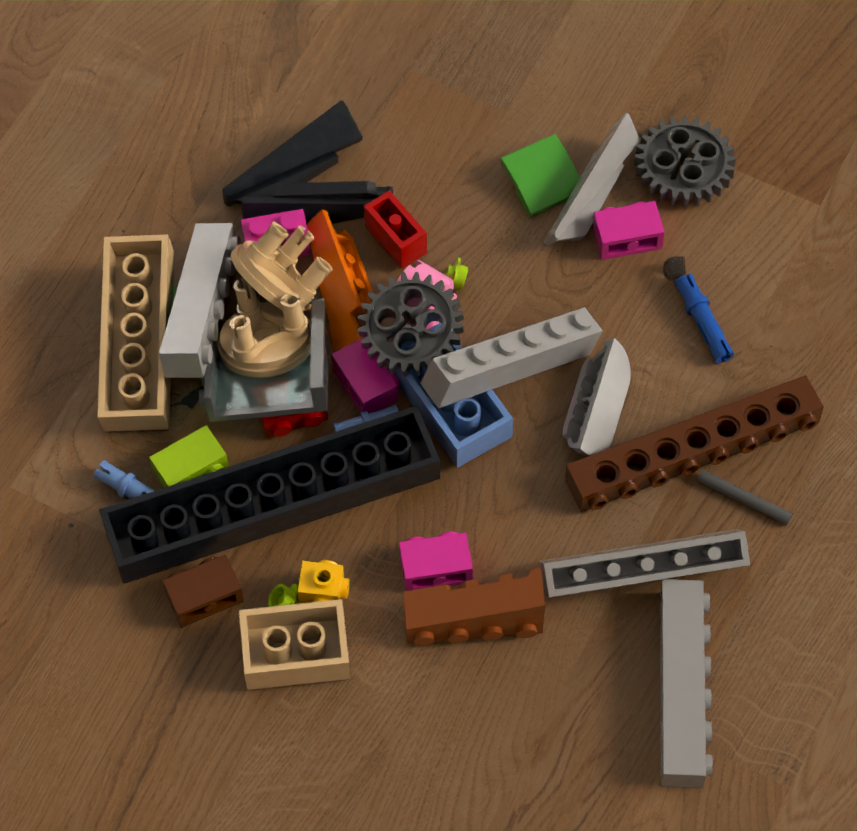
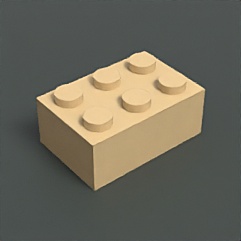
[239,599,350,690]

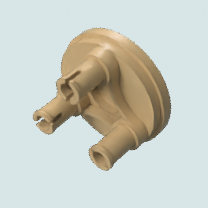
[231,222,333,315]
[218,278,311,378]

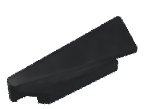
[222,100,363,206]
[242,181,393,224]

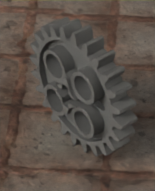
[634,116,736,208]
[357,272,464,377]

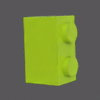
[149,425,229,488]

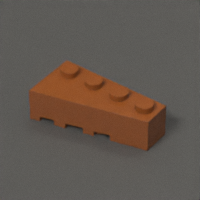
[403,568,545,646]

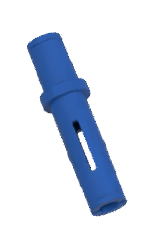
[674,274,734,364]

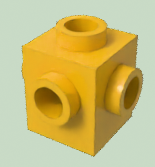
[298,560,350,604]

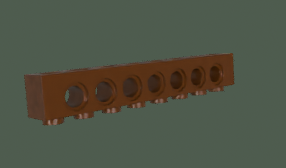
[565,375,824,512]

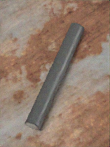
[697,470,793,525]

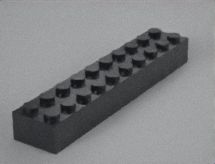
[99,406,440,584]

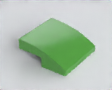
[501,134,580,217]

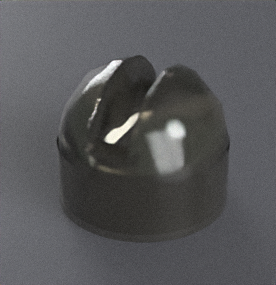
[663,256,686,282]

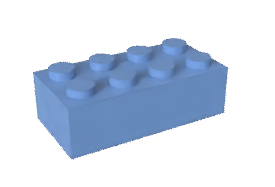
[388,323,513,468]

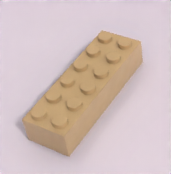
[97,234,174,432]

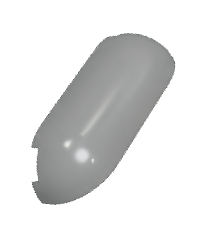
[562,338,631,456]

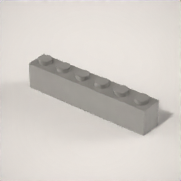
[159,223,241,378]
[420,307,603,408]
[539,529,750,598]
[660,579,712,788]

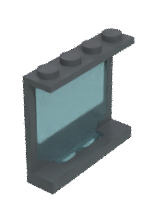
[199,298,329,422]

